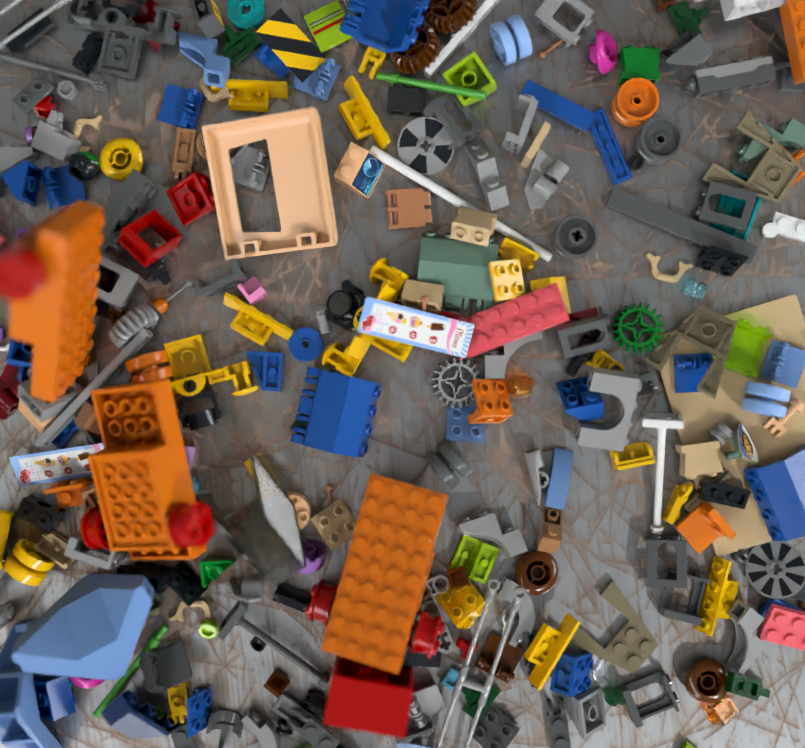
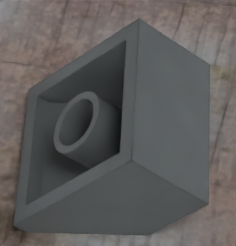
[660,29,712,66]

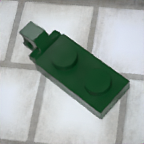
[724,671,771,701]

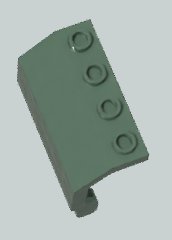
[417,231,498,313]

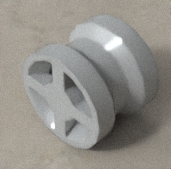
[708,422,734,446]

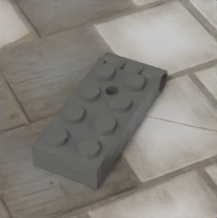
[100,169,157,256]

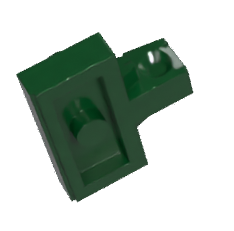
[667,0,710,37]
[220,24,262,68]
[461,678,501,721]

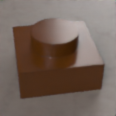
[446,565,471,591]
[263,669,290,698]

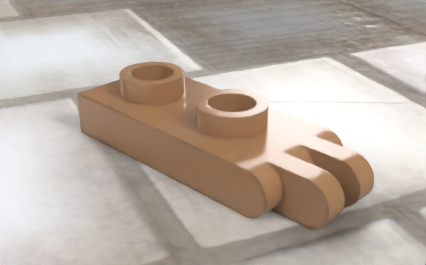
[172,127,198,181]

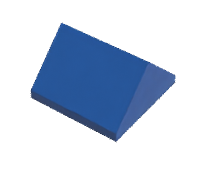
[1,160,44,207]

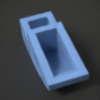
[543,447,574,510]

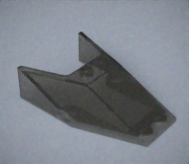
[195,455,307,587]

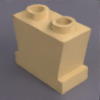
[450,207,497,247]
[675,439,724,479]

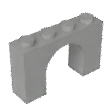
[575,366,642,452]

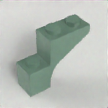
[736,118,805,163]

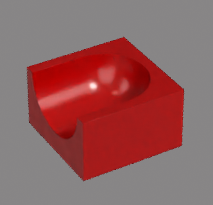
[323,655,413,739]

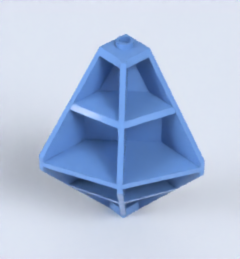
[11,574,154,681]
[0,617,63,748]

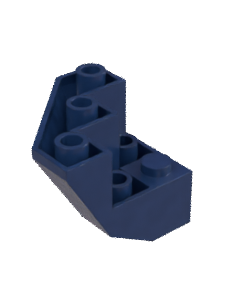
[101,690,177,740]

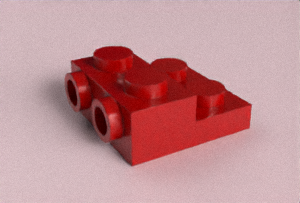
[166,172,216,226]

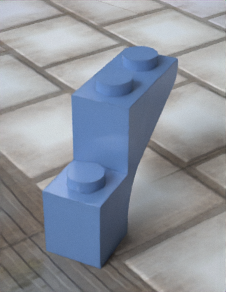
[178,31,230,88]

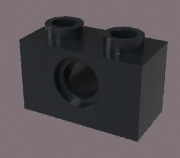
[15,495,67,531]

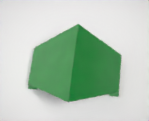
[200,555,237,588]

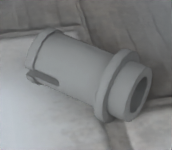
[314,310,332,334]

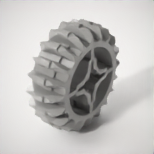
[108,304,159,349]
[431,357,483,408]

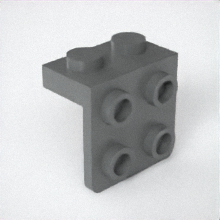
[139,642,193,693]

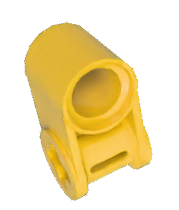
[586,350,624,371]

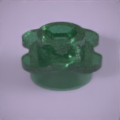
[604,687,625,706]

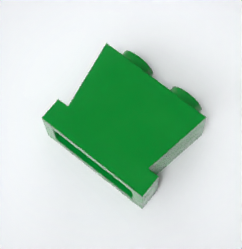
[618,45,661,85]

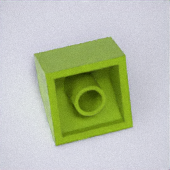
[442,51,497,107]

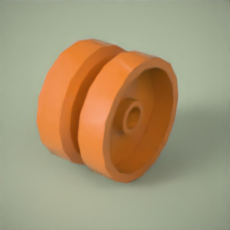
[611,78,660,128]
[125,350,175,383]

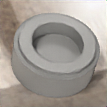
[57,80,78,101]

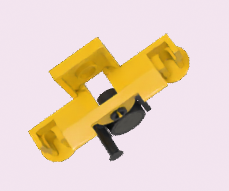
[322,258,414,377]

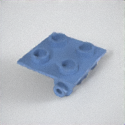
[291,58,341,101]
[760,340,805,389]
[446,405,485,443]

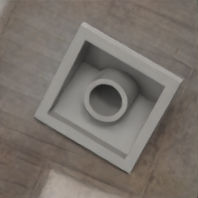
[572,687,606,739]

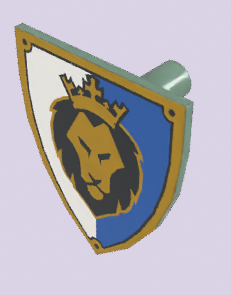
[725,421,761,466]

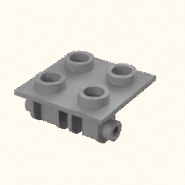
[231,146,271,191]
[409,683,447,729]

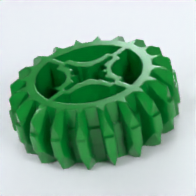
[611,302,665,354]

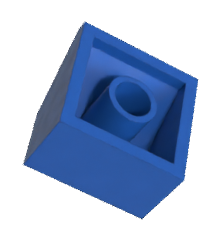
[33,675,76,721]

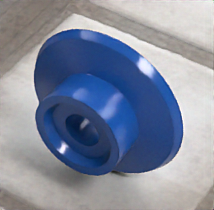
[288,327,323,362]

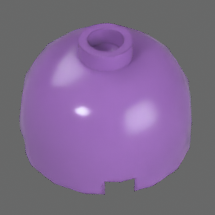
[288,538,327,575]

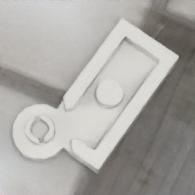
[762,212,805,242]

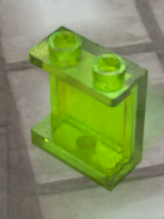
[724,318,773,378]

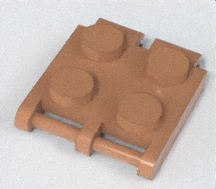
[385,188,432,230]

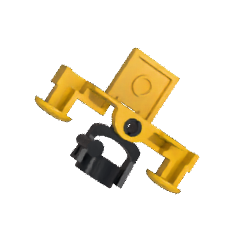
[163,334,259,431]

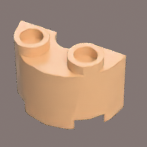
[281,491,312,530]

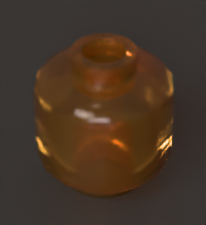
[505,373,535,399]

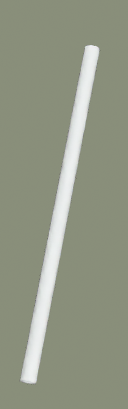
[369,145,553,262]

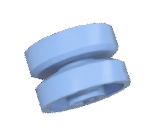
[490,14,532,66]
[740,382,791,418]

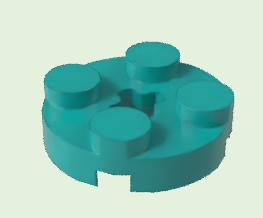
[227,0,266,31]

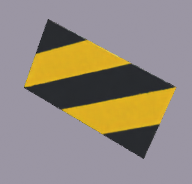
[256,8,326,83]

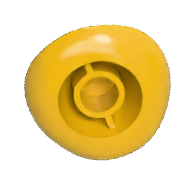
[98,137,143,182]

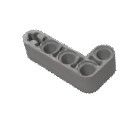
[420,571,454,654]

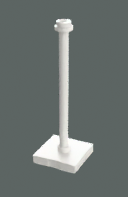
[642,412,684,534]

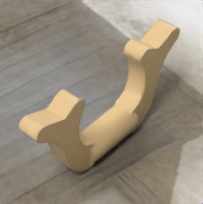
[199,76,234,103]
[72,115,103,152]
[645,253,693,283]
[169,599,218,622]

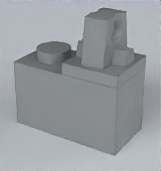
[30,110,81,162]

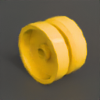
[3,539,55,586]

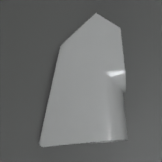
[524,148,569,209]
[523,449,549,505]
[229,573,266,603]

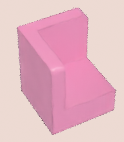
[237,276,268,305]

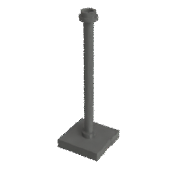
[217,600,330,687]

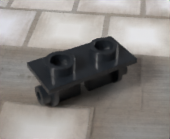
[71,32,103,75]
[272,582,313,613]
[302,690,328,717]

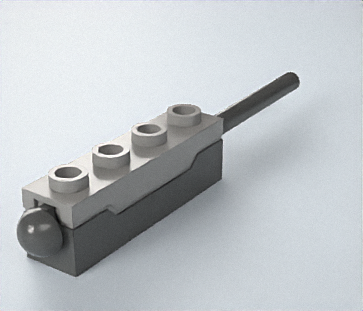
[685,55,791,99]

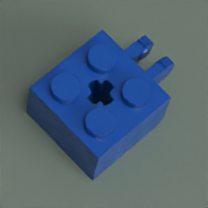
[7,338,33,382]

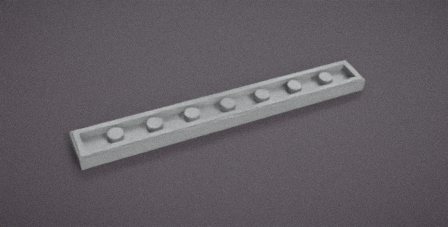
[34,329,153,447]

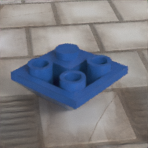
[556,376,604,422]

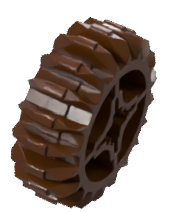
[426,0,478,35]
[389,24,441,75]

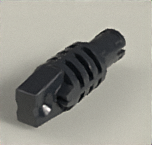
[564,329,602,377]

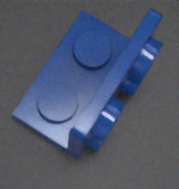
[550,652,594,697]

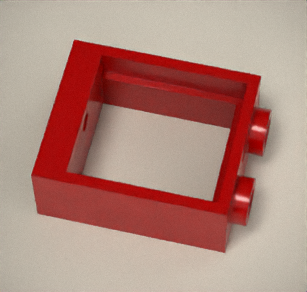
[117,209,182,268]

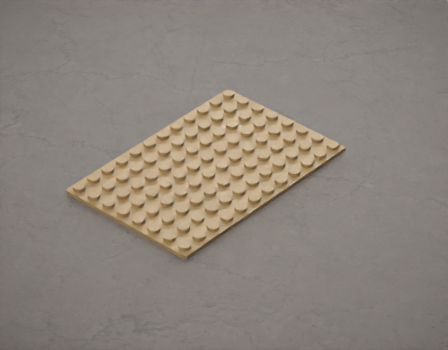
[651,294,805,556]

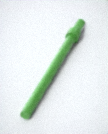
[376,72,487,100]
[93,623,169,718]

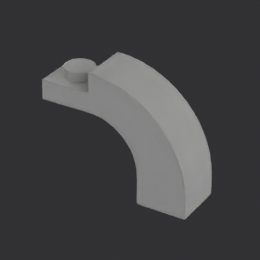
[496,574,535,647]
[241,708,279,748]

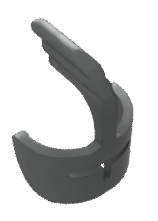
[206,709,244,748]

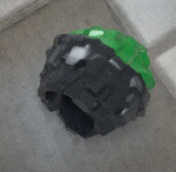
[68,151,100,182]

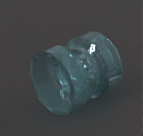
[681,276,708,302]

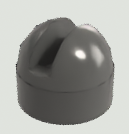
[731,549,749,564]

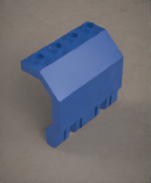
[339,0,430,53]
[290,366,381,458]
[744,444,805,541]

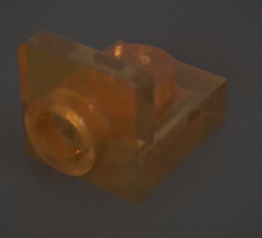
[703,695,739,726]

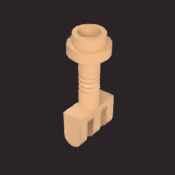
[762,398,805,439]

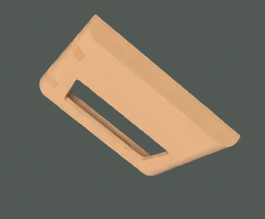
[202,107,338,260]

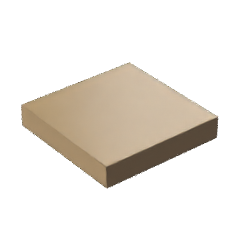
[520,122,551,168]

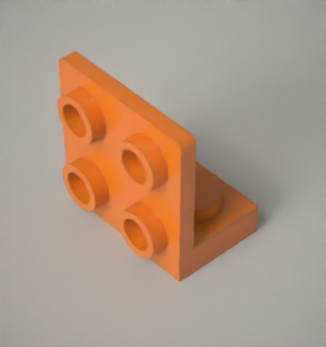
[468,379,513,424]
[44,477,94,509]
[675,501,737,554]

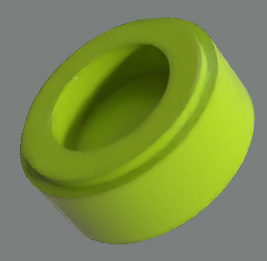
[198,619,219,639]

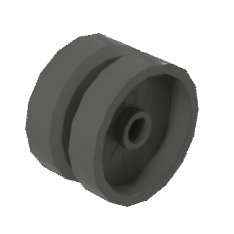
[634,117,684,166]
[551,215,598,261]
[425,440,473,489]

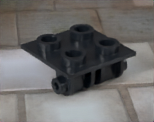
[695,245,749,277]
[162,560,209,607]

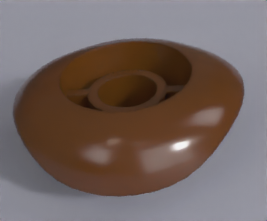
[515,550,559,595]
[685,659,728,703]

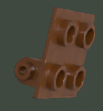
[474,632,525,683]

